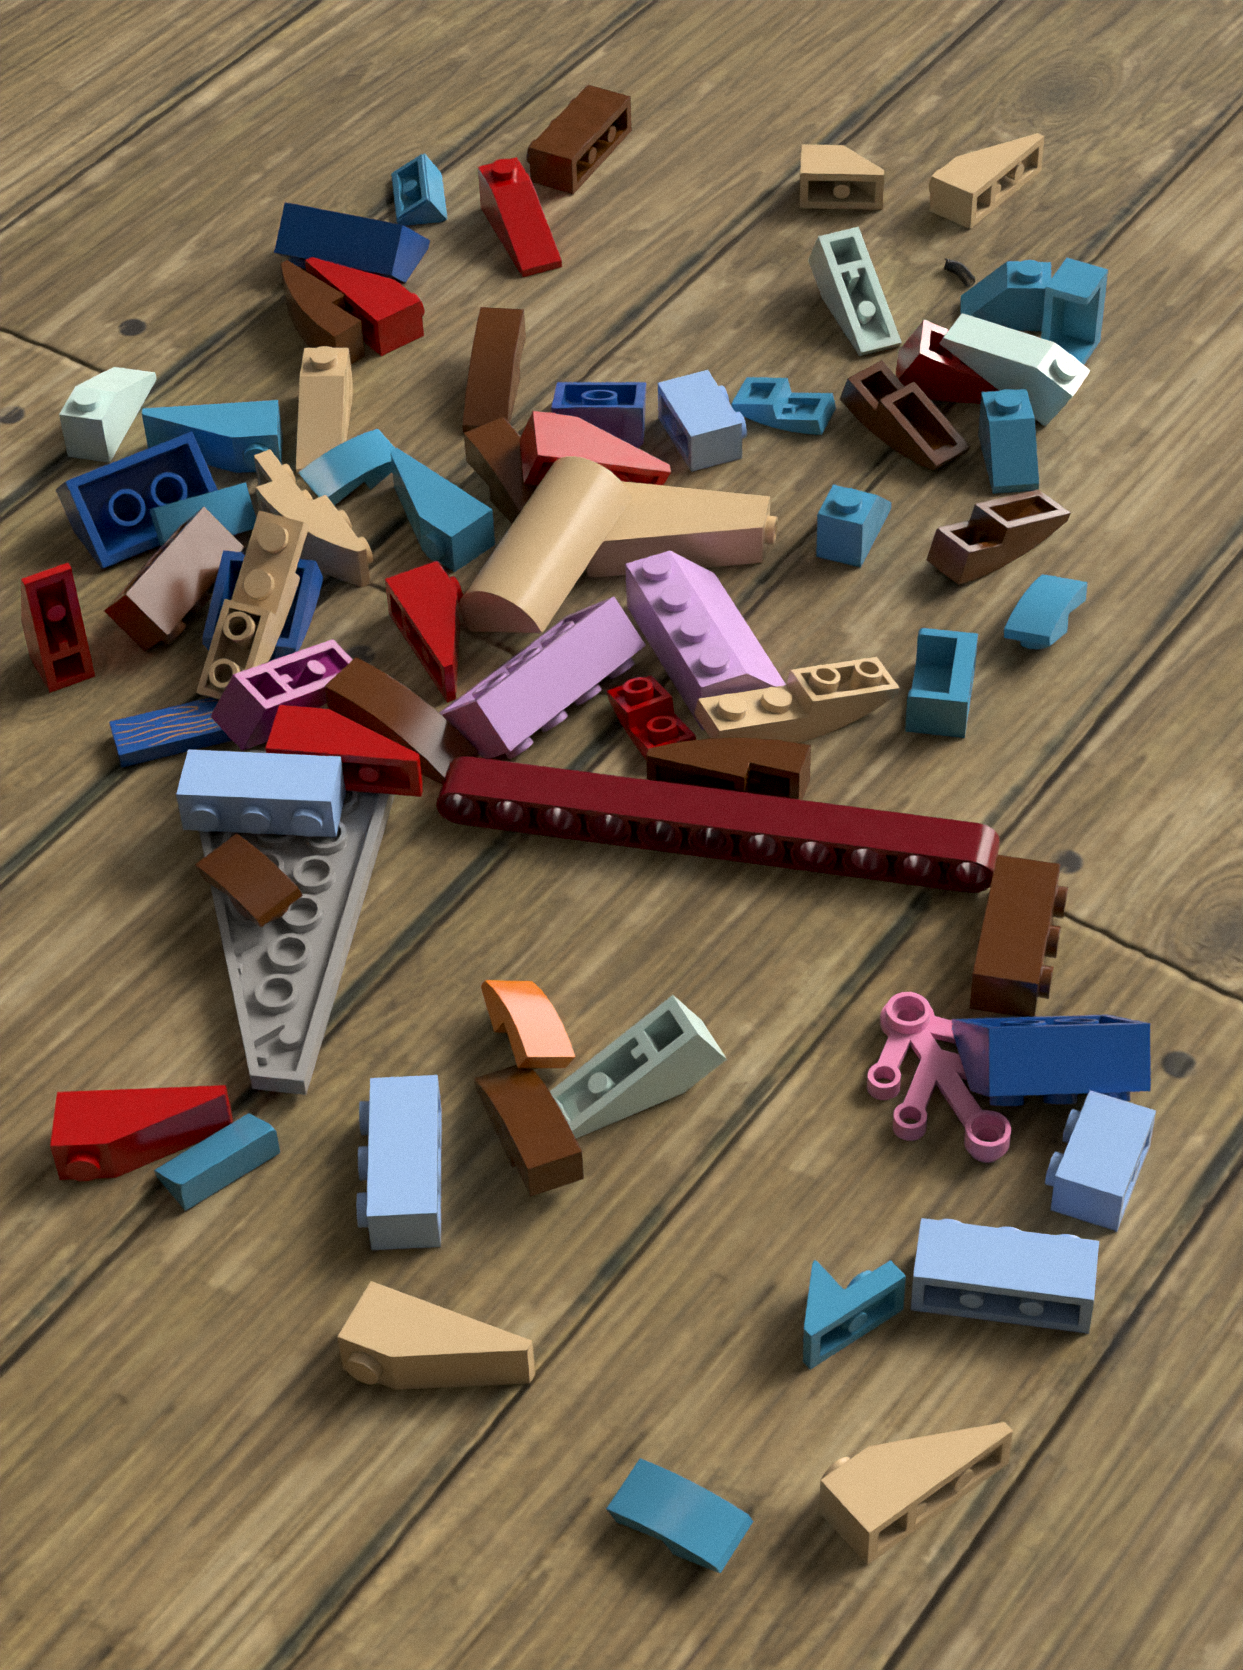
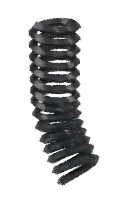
[944,258,975,287]

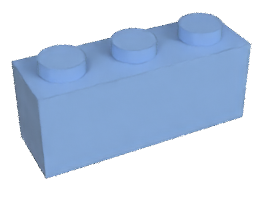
[176,749,346,837]
[356,1075,442,1250]
[911,1218,1099,1334]

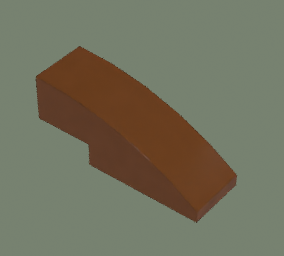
[280,260,365,364]
[462,307,526,433]
[839,360,970,471]
[464,417,538,524]
[926,489,1071,585]
[325,657,479,784]
[646,738,811,800]
[474,1065,584,1197]

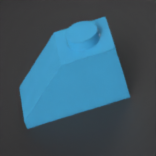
[960,260,1052,331]
[978,389,1039,494]
[816,485,891,568]

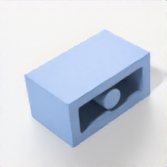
[657,370,747,472]
[1045,1090,1156,1231]

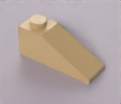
[928,133,1044,229]
[296,346,354,476]
[337,1281,535,1390]
[819,1422,1013,1565]

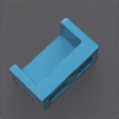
[1041,258,1108,365]
[905,628,978,738]

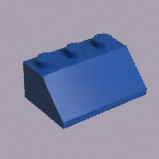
[274,202,430,283]
[56,431,218,569]
[952,1014,1151,1106]

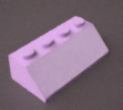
[625,551,786,730]
[439,596,646,759]

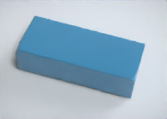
[391,153,448,226]
[154,1113,280,1211]

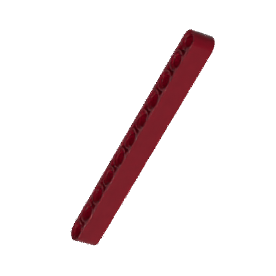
[436,756,1000,893]

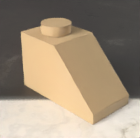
[800,144,884,210]

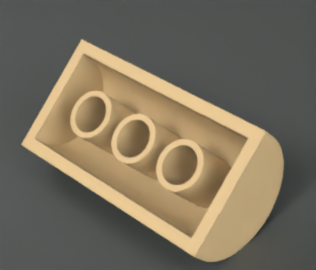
[459,456,632,633]

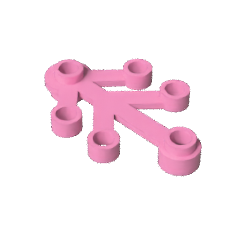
[867,992,1011,1163]

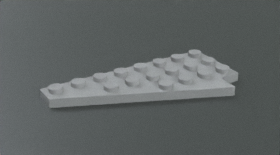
[199,750,395,1095]

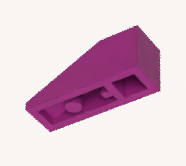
[210,639,353,751]

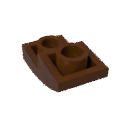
[195,834,303,927]

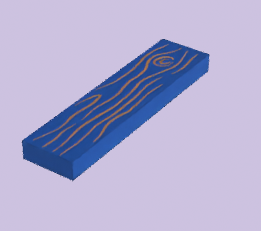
[109,698,232,767]

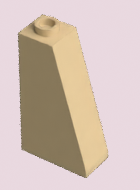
[587,481,778,577]

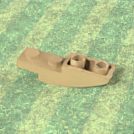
[254,449,373,587]
[196,511,309,700]
[694,657,900,743]

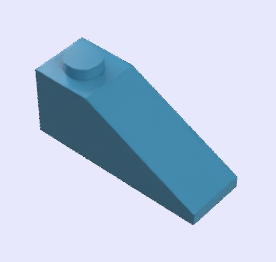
[142,400,283,473]
[390,448,495,572]

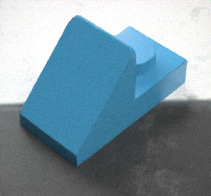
[803,1260,906,1370]

